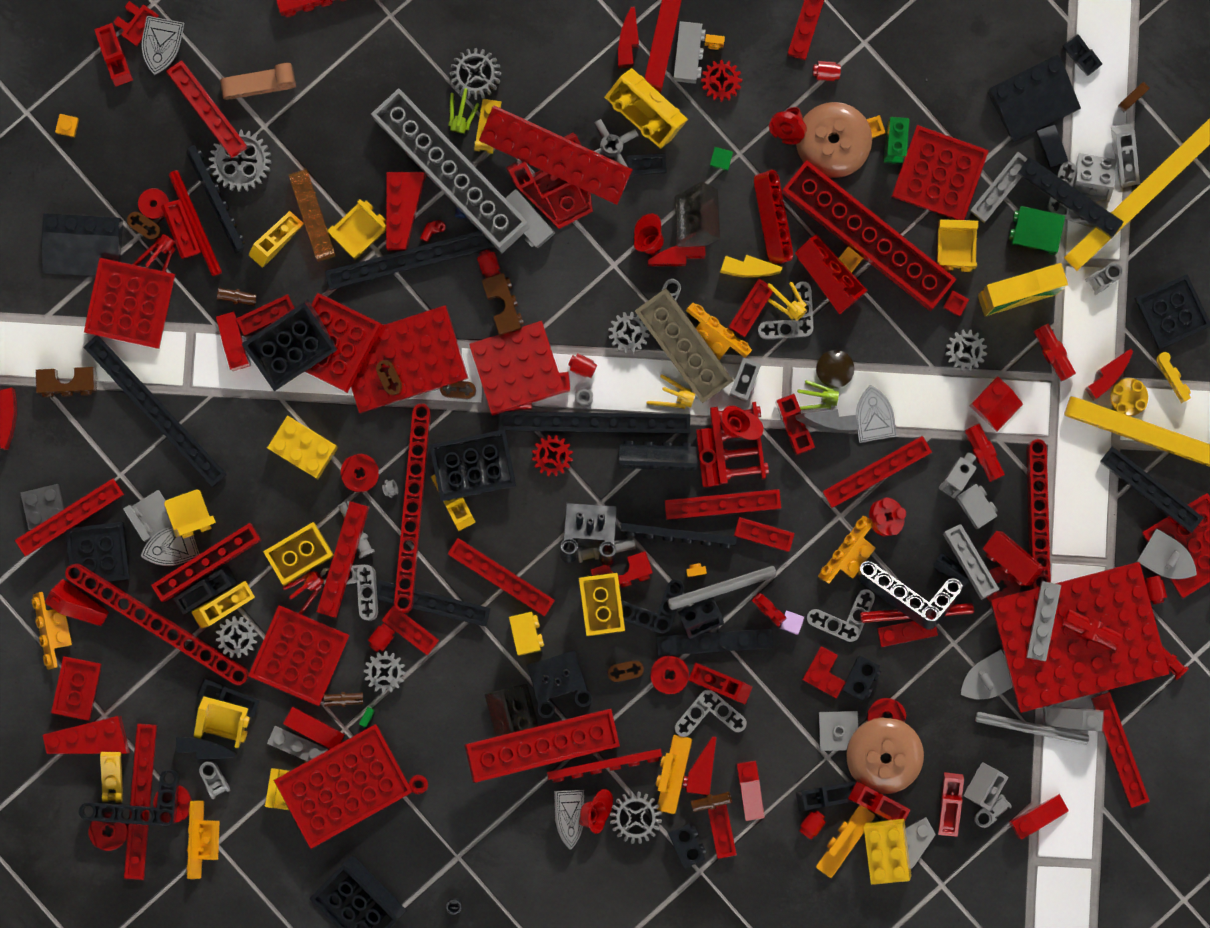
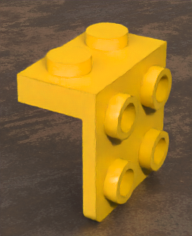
[164,490,216,539]

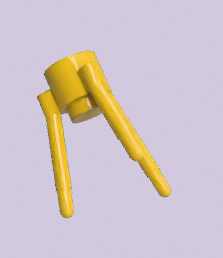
[768,282,807,321]
[646,374,695,410]

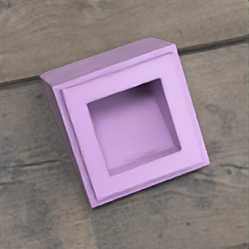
[780,610,804,635]

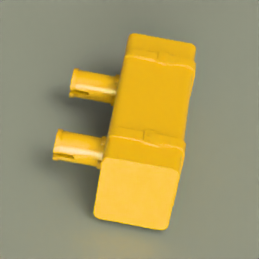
[604,68,688,149]

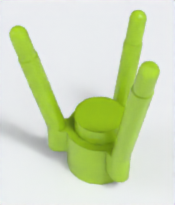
[448,88,479,134]
[797,380,839,410]

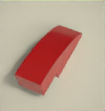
[618,7,639,69]
[94,23,133,87]
[648,241,705,267]
[1085,349,1133,401]
[0,388,17,450]
[283,707,345,749]
[938,772,964,837]
[848,782,910,821]

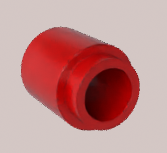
[812,61,841,81]
[477,250,500,278]
[568,353,597,378]
[1145,576,1167,605]
[368,623,395,652]
[799,810,826,840]

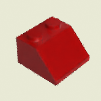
[969,376,1023,432]

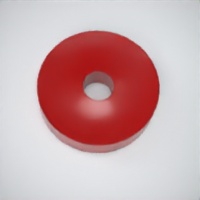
[138,188,169,220]

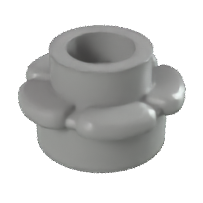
[575,388,593,407]
[382,480,398,498]

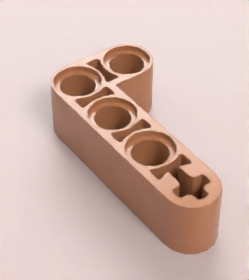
[220,63,296,100]

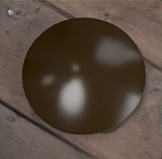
[816,350,854,388]

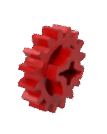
[701,60,742,102]
[532,435,573,477]

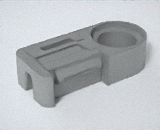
[974,794,1012,828]

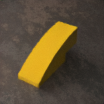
[720,255,782,278]
[431,475,476,531]

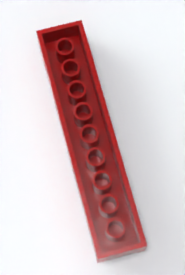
[782,160,956,312]

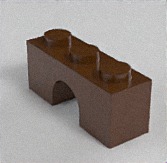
[482,273,524,336]
[36,367,97,397]

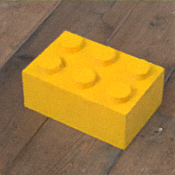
[267,415,338,479]
[263,522,334,585]
[579,573,625,636]
[509,612,544,656]
[864,819,911,885]

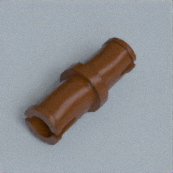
[217,287,257,306]
[324,692,363,707]
[691,791,732,812]

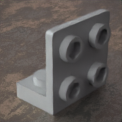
[1073,153,1116,202]
[123,490,172,542]

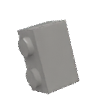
[729,357,761,402]
[955,484,997,529]
[963,762,1009,811]

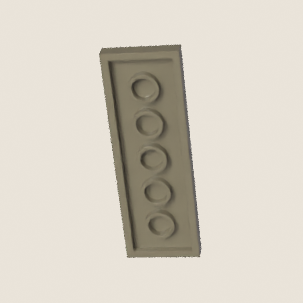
[635,288,734,403]

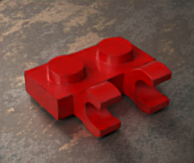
[114,1,159,47]

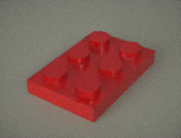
[51,656,102,721]

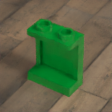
[883,117,909,164]
[1008,206,1065,255]

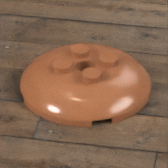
[796,102,872,178]
[846,717,924,794]

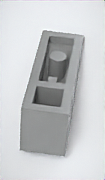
[1111,124,1140,187]
[1045,706,1104,732]

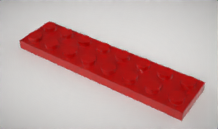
[479,105,633,205]
[464,709,620,783]

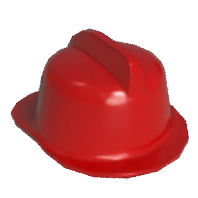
[634,213,664,256]
[720,406,764,440]
[579,789,613,834]

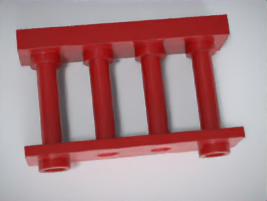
[710,402,769,485]

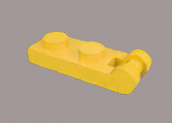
[474,99,502,154]
[1156,352,1191,403]
[100,752,123,803]

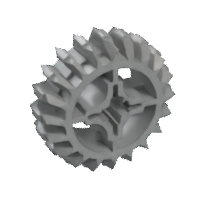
[450,48,501,100]
[610,791,662,844]

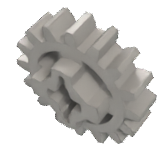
[608,312,650,354]
[945,330,987,371]
[216,616,258,658]
[364,651,406,693]

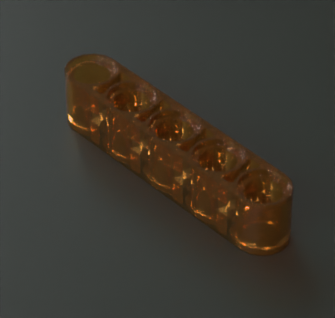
[289,169,336,262]

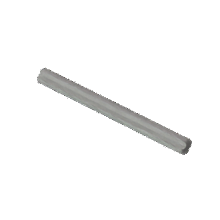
[668,566,776,610]
[975,712,1089,745]

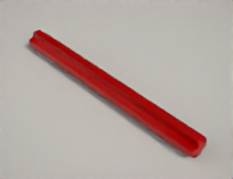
[169,170,222,276]
[860,603,974,623]

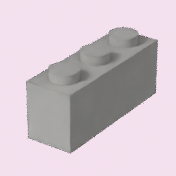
[673,21,706,84]
[505,189,555,248]

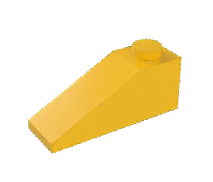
[248,211,304,268]
[191,581,255,628]

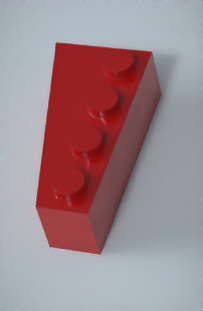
[795,234,868,314]

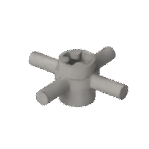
[594,119,638,167]

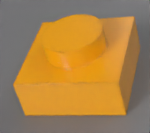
[704,34,725,50]
[55,114,79,138]
[867,115,886,139]
[839,246,864,273]
[686,563,707,578]

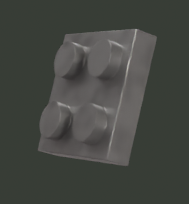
[21,484,65,530]

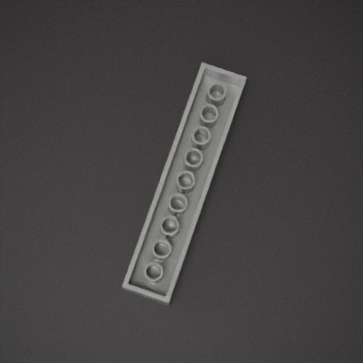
[371,88,530,253]

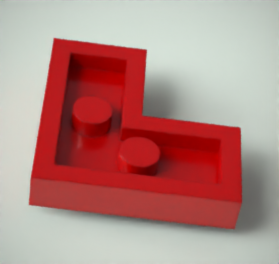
[802,646,845,698]

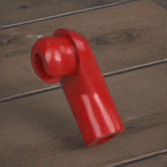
[420,220,446,242]

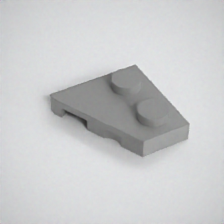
[905,817,936,868]

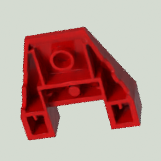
[506,133,593,229]

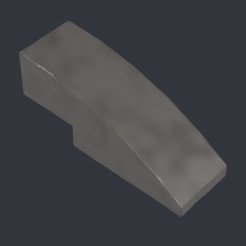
[795,409,858,433]

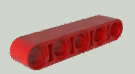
[754,170,793,265]

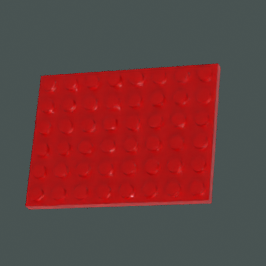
[990,562,1169,713]

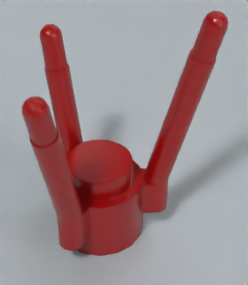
[132,234,176,272]
[283,571,324,615]

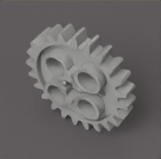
[209,130,272,192]

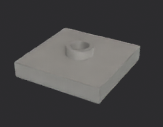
[819,711,858,751]

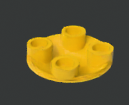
[1110,378,1148,416]

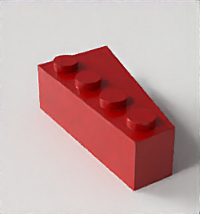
[386,172,426,251]
[42,716,130,754]

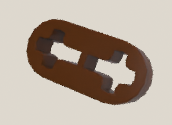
[1118,81,1150,113]
[127,212,161,240]
[376,360,403,395]
[440,381,476,400]
[608,661,644,682]

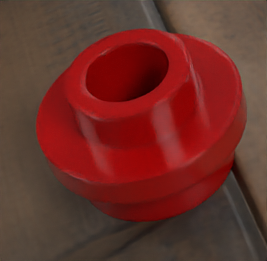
[409,775,428,794]

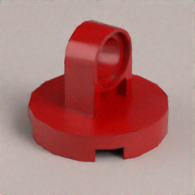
[769,107,807,145]

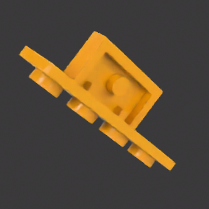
[686,303,752,360]
[818,516,876,583]
[32,592,72,670]
[656,735,692,814]
[186,801,220,879]
[816,805,875,878]

